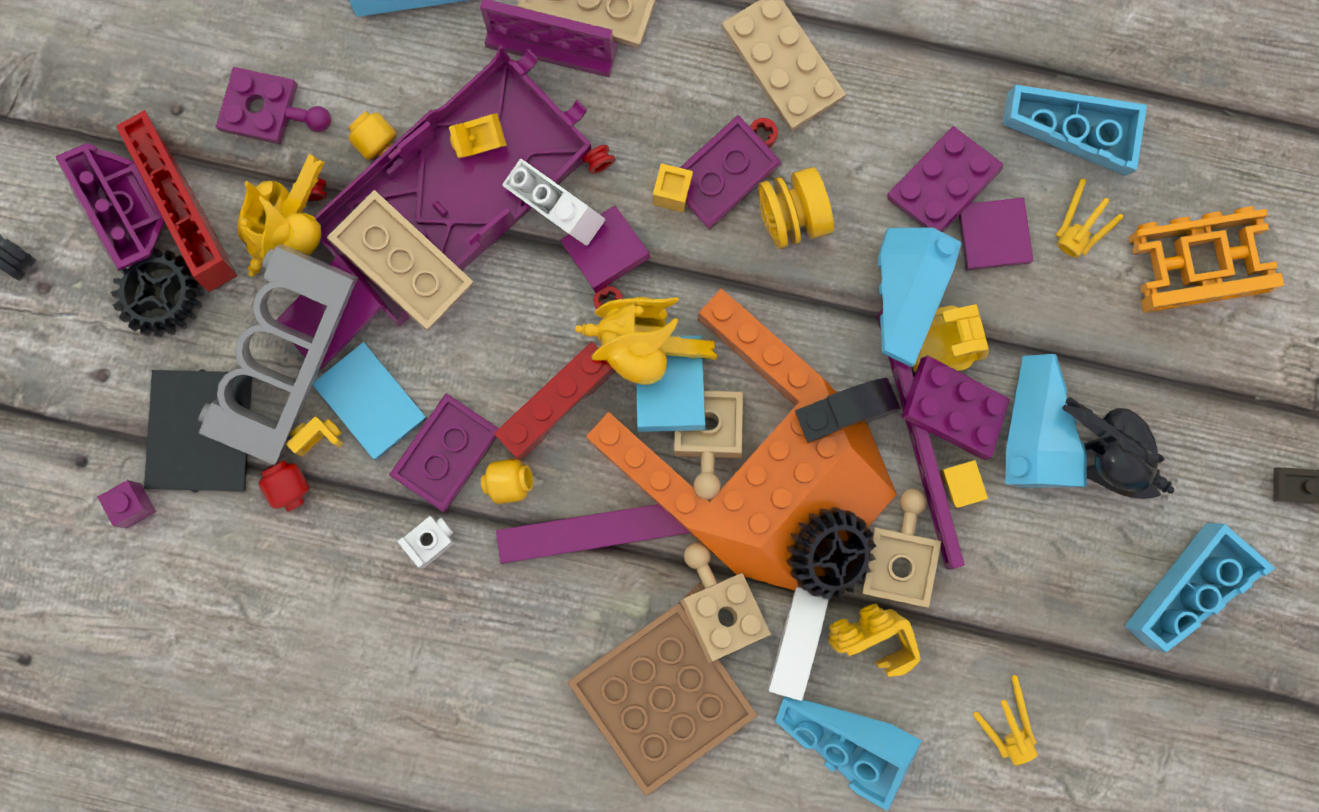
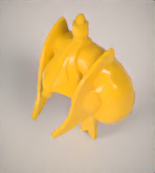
[237,154,325,277]
[575,297,718,385]

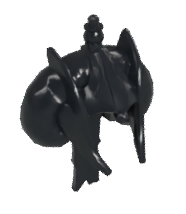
[1062,397,1175,499]

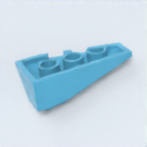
[877,228,962,367]
[1005,354,1087,488]
[775,696,922,811]

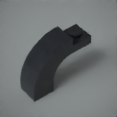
[795,378,901,443]

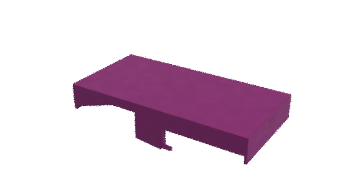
[314,45,592,327]

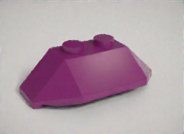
[55,143,165,271]

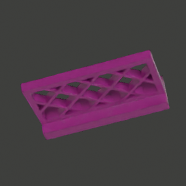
[480,0,618,78]

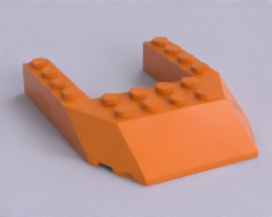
[586,288,897,591]

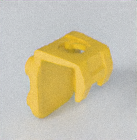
[912,304,989,374]
[827,604,920,677]

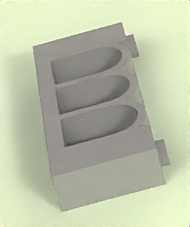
[198,244,358,465]

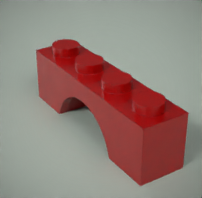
[493,341,616,461]

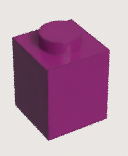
[97,480,156,529]

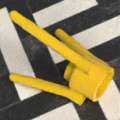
[1055,178,1124,258]
[973,675,1038,766]

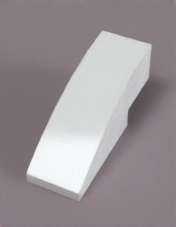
[768,587,829,701]

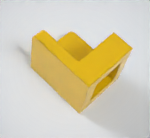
[653,163,693,212]
[940,460,988,508]

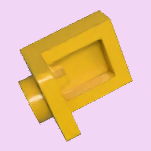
[449,113,506,158]
[286,416,344,457]

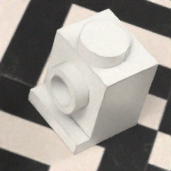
[397,516,455,569]

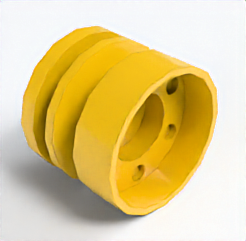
[758,166,834,250]

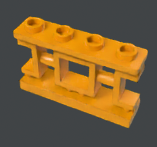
[1129,206,1285,313]

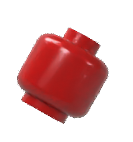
[258,460,309,512]

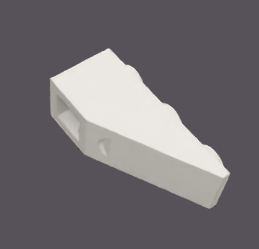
[502,158,606,246]

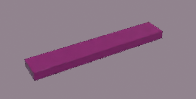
[496,504,690,564]

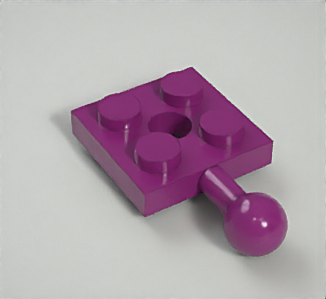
[216,67,331,145]

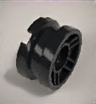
[0,234,36,281]

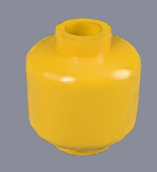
[348,111,397,160]
[481,458,533,504]

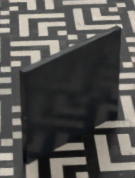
[144,369,252,493]

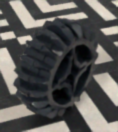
[111,248,204,338]
[786,507,877,600]

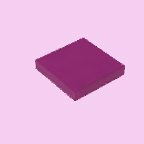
[959,197,1033,271]
[560,205,651,293]

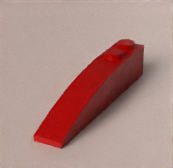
[116,110,238,292]

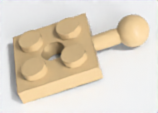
[674,391,743,499]
[861,488,942,608]
[680,542,771,663]

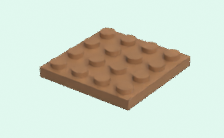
[567,603,758,797]

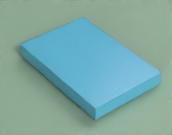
[636,335,705,432]
[313,342,428,461]

